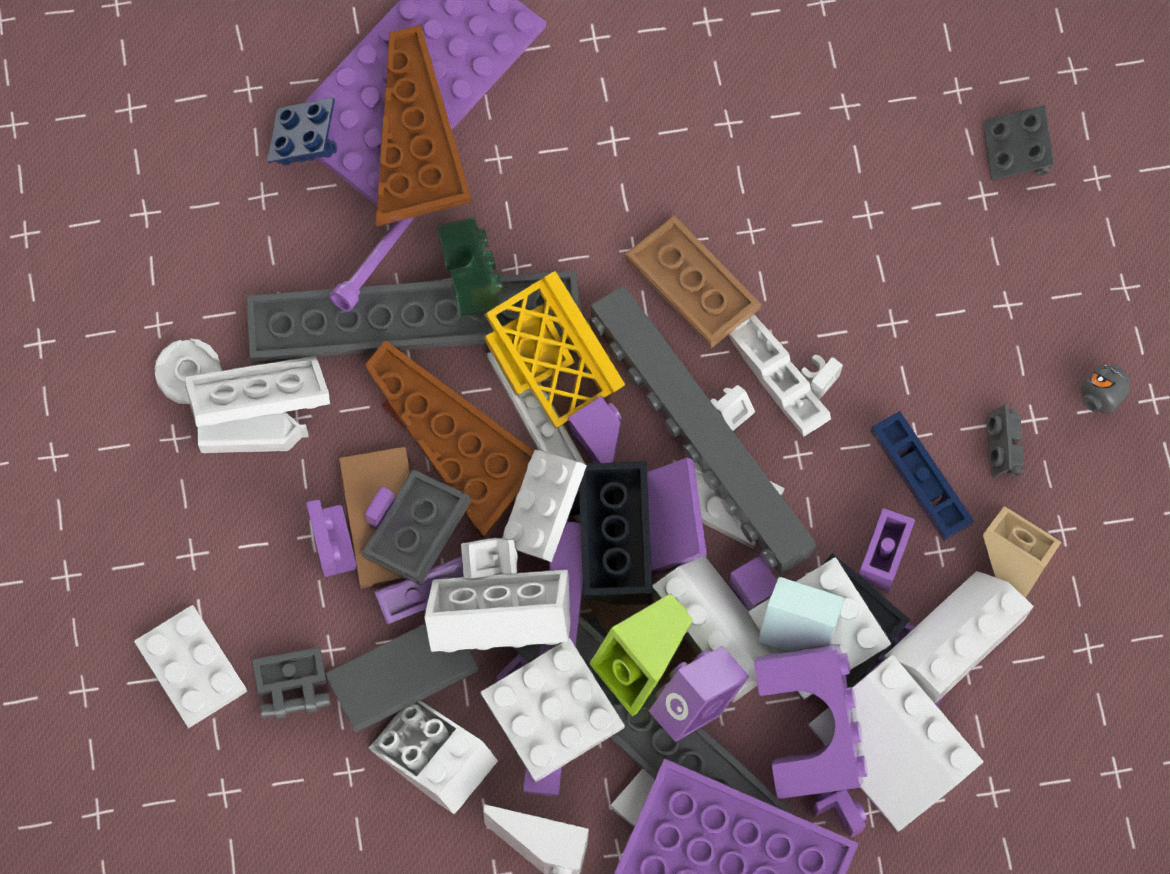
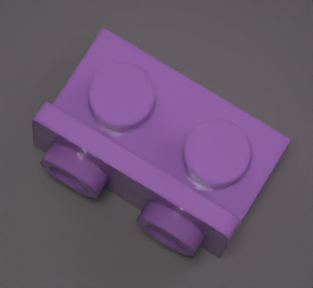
[306,499,357,577]

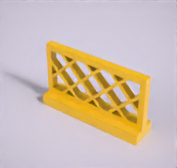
[484,271,625,429]

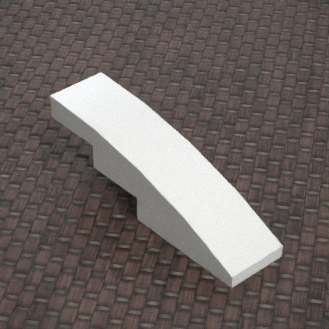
[728,314,831,437]

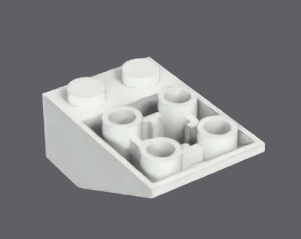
[369,701,498,814]

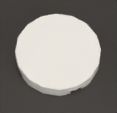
[155,339,222,404]

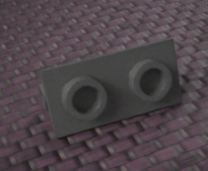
[987,404,1025,478]

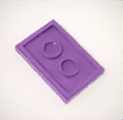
[647,458,707,575]

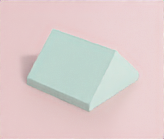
[758,577,845,652]

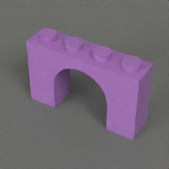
[754,644,868,799]

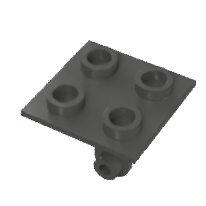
[983,105,1054,180]

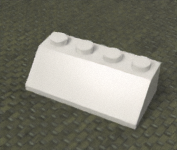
[652,557,774,703]
[425,570,571,652]
[883,571,1034,704]

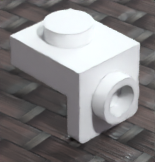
[461,538,518,579]

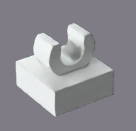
[801,355,843,400]
[710,385,755,431]

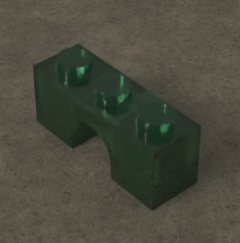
[436,216,503,317]

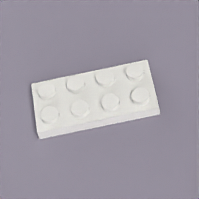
[184,356,330,426]

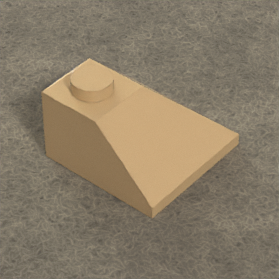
[983,506,1062,598]

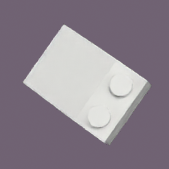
[483,805,589,874]

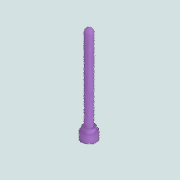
[330,217,415,312]

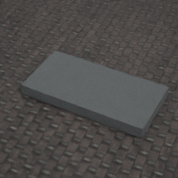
[325,624,479,733]

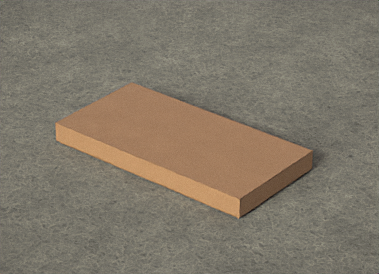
[625,215,761,348]
[339,447,410,589]

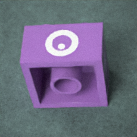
[649,646,750,742]

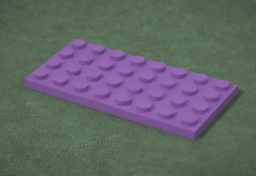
[304,0,546,206]

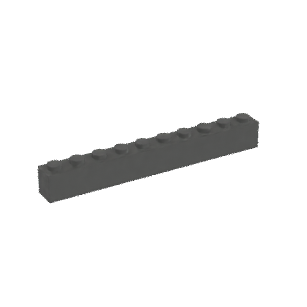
[589,285,816,576]

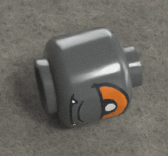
[1081,365,1131,414]

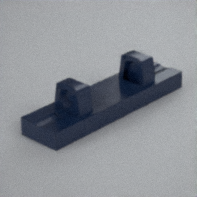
[870,411,974,541]

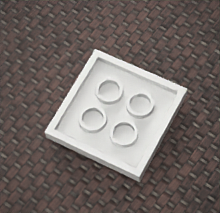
[748,557,891,700]
[481,638,625,783]

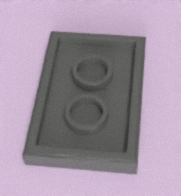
[361,469,472,586]

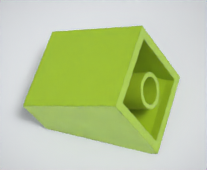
[589,594,693,716]

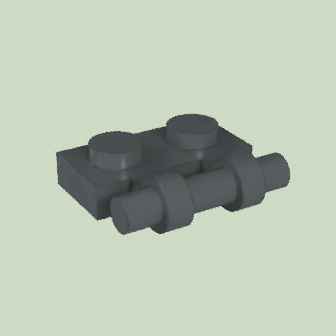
[252,647,331,719]

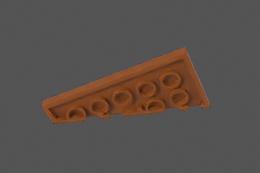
[376,25,472,227]
[365,340,534,539]

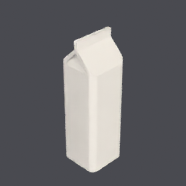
[198,412,309,453]

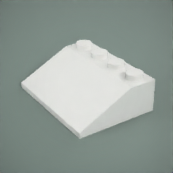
[808,654,983,832]

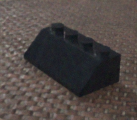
[579,461,652,605]

